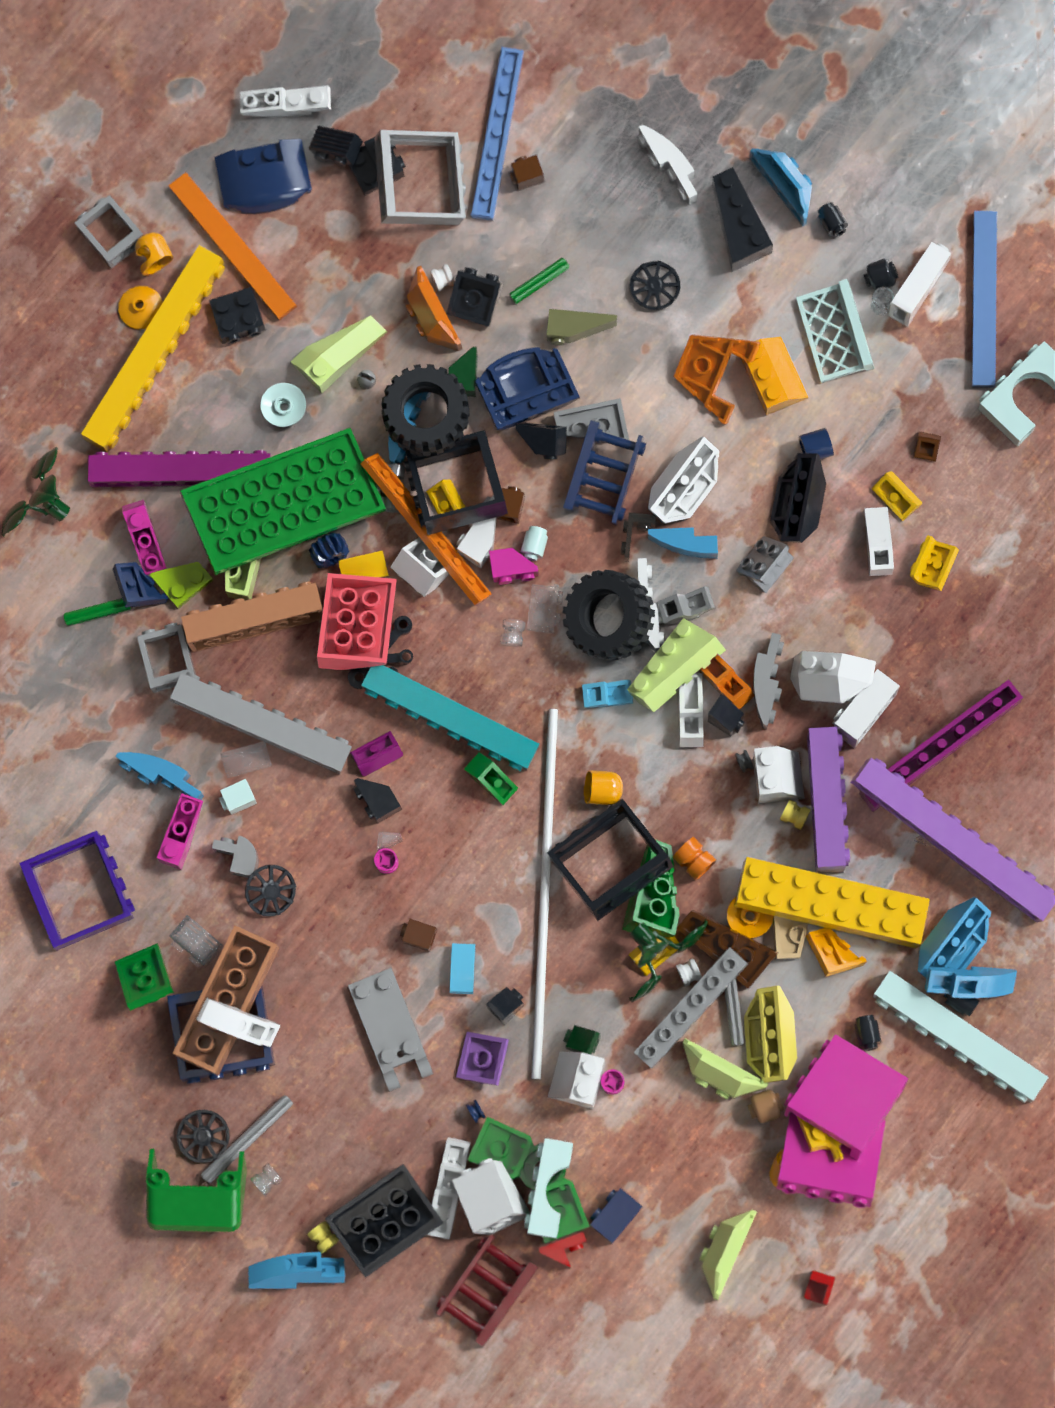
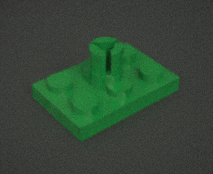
[114,943,173,1011]

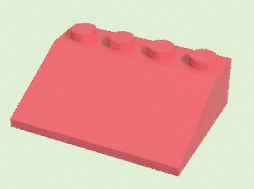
[317,573,397,670]

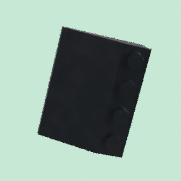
[325,1164,444,1278]

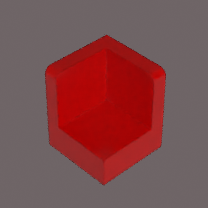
[804,1270,836,1306]

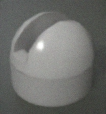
[357,370,376,389]

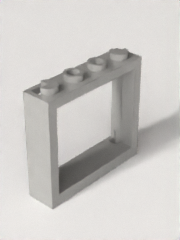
[374,130,467,225]

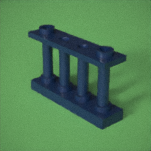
[563,420,647,526]

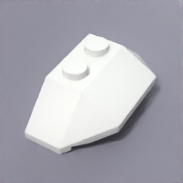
[648,437,719,523]
[790,651,876,703]

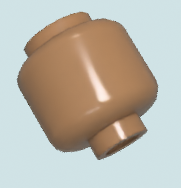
[747,1089,784,1124]

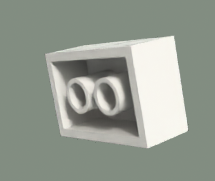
[832,669,900,749]

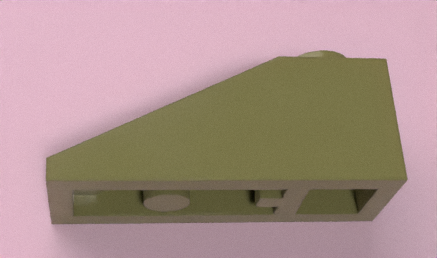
[546,309,617,345]

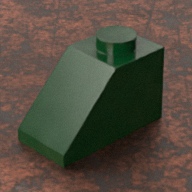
[448,347,478,397]
[563,1025,601,1056]

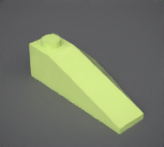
[291,316,387,393]

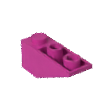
[122,499,166,575]
[157,793,203,870]

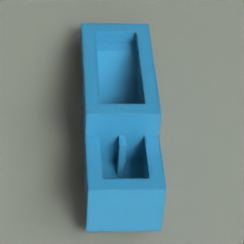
[648,527,718,559]

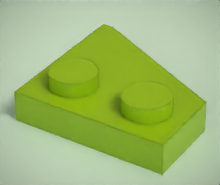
[150,561,213,609]

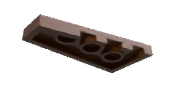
[677,910,779,989]

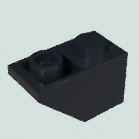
[353,778,402,823]

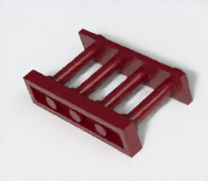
[435,1234,538,1347]

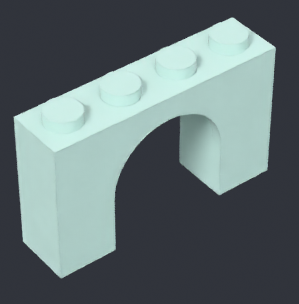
[978,341,1055,447]

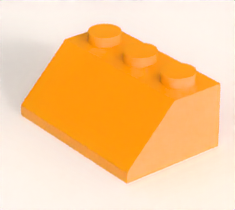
[741,337,808,416]

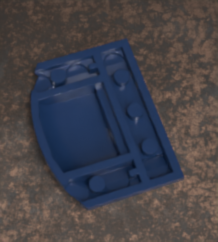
[214,139,312,214]
[475,347,580,431]

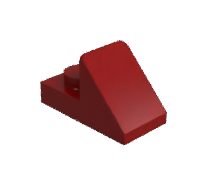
[539,1232,587,1268]

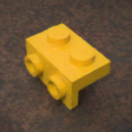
[910,535,959,591]

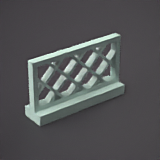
[796,279,875,383]

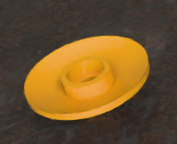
[118,286,163,330]
[727,897,774,938]

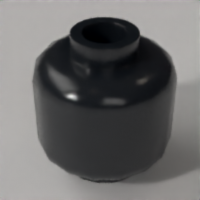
[864,258,899,291]

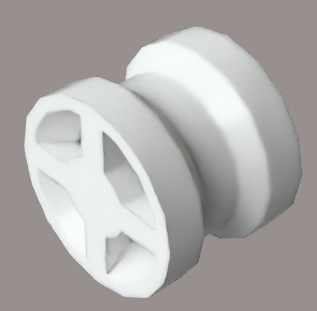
[430,264,455,291]
[676,958,702,987]

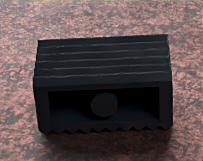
[309,125,363,167]

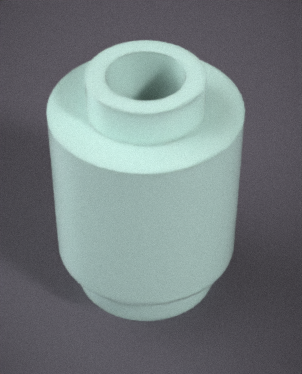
[520,526,548,561]

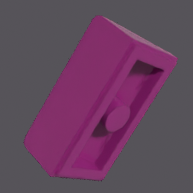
[350,731,403,777]

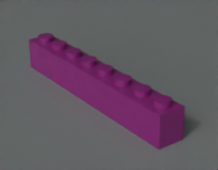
[88,450,272,487]
[859,679,1023,812]

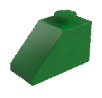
[464,752,518,805]

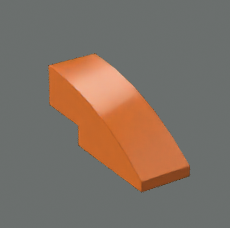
[699,654,754,709]

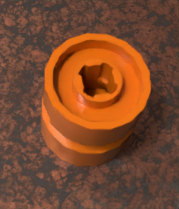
[672,837,717,881]

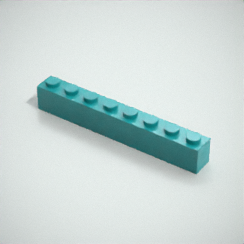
[361,665,540,772]

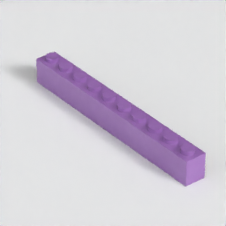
[850,758,1055,923]

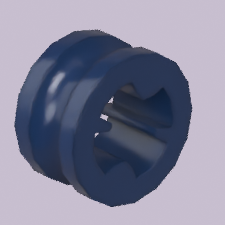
[466,1100,486,1123]

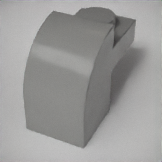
[657,586,715,624]
[212,836,259,880]

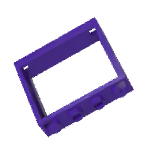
[19,830,135,951]

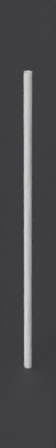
[531,709,558,1079]

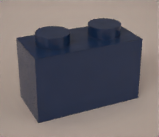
[590,1188,643,1244]

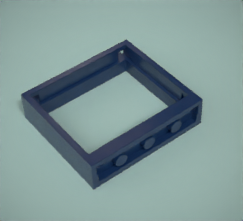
[167,986,275,1084]

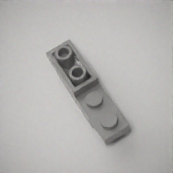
[753,633,784,729]

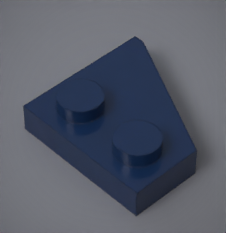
[113,562,168,607]

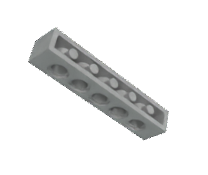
[634,948,748,1068]

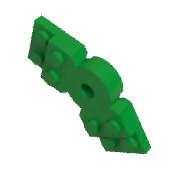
[468,1116,590,1244]

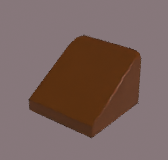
[913,431,941,462]

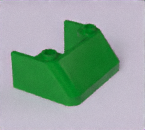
[146,1149,247,1232]

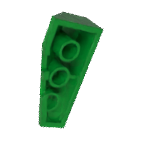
[622,839,680,937]

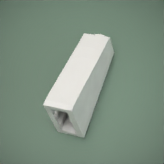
[888,242,951,327]

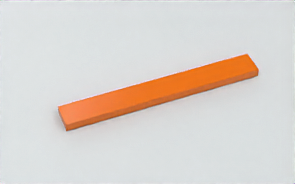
[168,172,297,321]
[361,453,491,605]

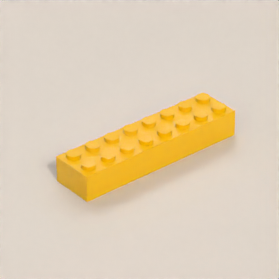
[734,857,930,948]

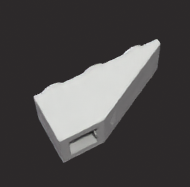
[456,496,497,568]
[864,507,894,576]

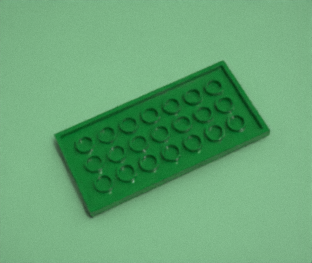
[180,428,386,575]

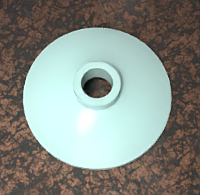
[261,383,306,427]

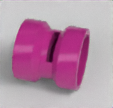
[374,848,399,874]
[601,1069,625,1095]

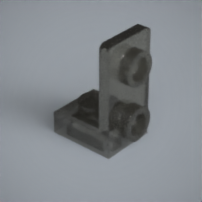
[621,513,656,562]

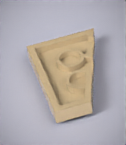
[773,916,808,960]

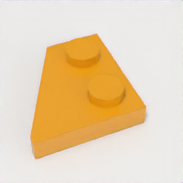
[806,928,867,977]

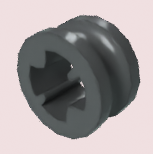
[735,750,754,773]

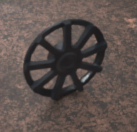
[630,260,681,310]
[245,864,296,916]
[177,1110,230,1163]

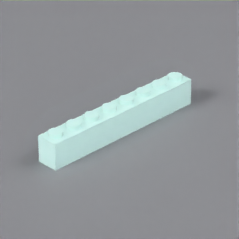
[873,971,1049,1103]

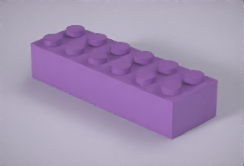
[807,727,850,874]

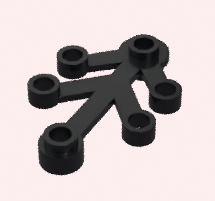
[348,616,413,689]

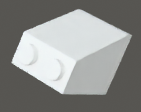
[753,746,804,804]
[548,1051,605,1109]
[452,1159,530,1235]

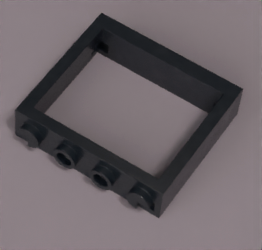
[404,430,508,535]
[547,799,674,921]

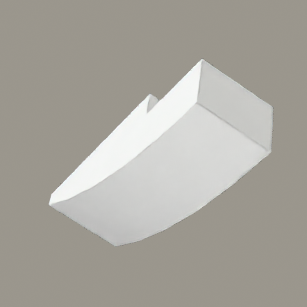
[679,673,703,747]

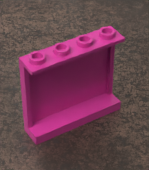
[784,1034,909,1160]
[776,1112,886,1208]

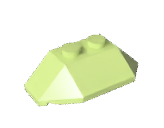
[683,1038,769,1100]
[699,1210,757,1300]

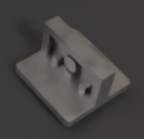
[736,536,794,593]

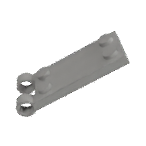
[348,968,433,1091]

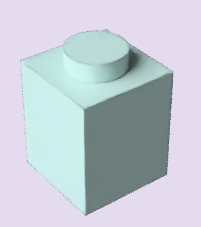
[219,779,257,815]

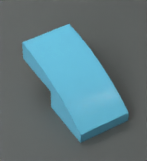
[582,680,633,708]
[450,943,476,994]

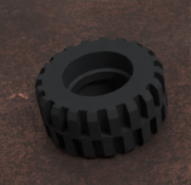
[381,364,470,456]
[562,570,655,660]

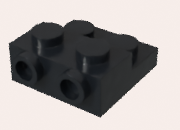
[349,137,406,196]
[446,267,504,327]
[209,287,266,344]

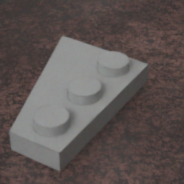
[554,398,629,440]

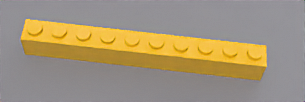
[81,245,225,452]

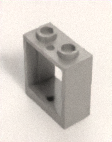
[75,195,143,269]
[137,623,196,693]

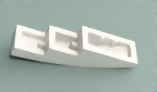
[428,1137,471,1239]

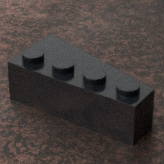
[712,167,773,272]

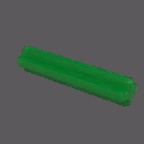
[510,258,569,304]
[63,598,131,626]

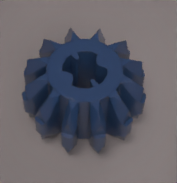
[309,533,350,568]

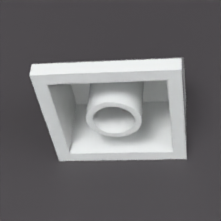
[390,537,449,597]

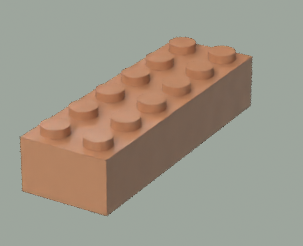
[181,581,323,652]
[173,925,279,1076]

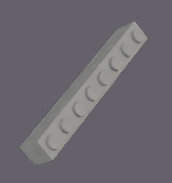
[170,672,352,774]

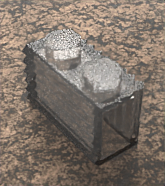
[169,915,224,968]

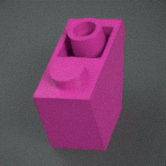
[489,548,539,585]

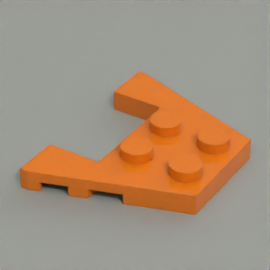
[674,334,761,424]

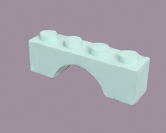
[524,1138,573,1239]

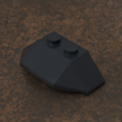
[770,453,826,543]

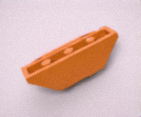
[405,265,462,351]

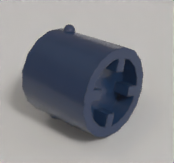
[799,428,834,460]

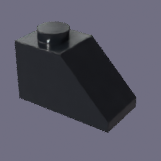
[516,422,567,460]
[708,694,745,737]
[486,987,524,1026]

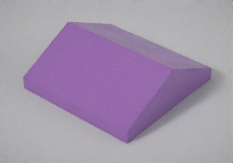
[456,1032,509,1086]

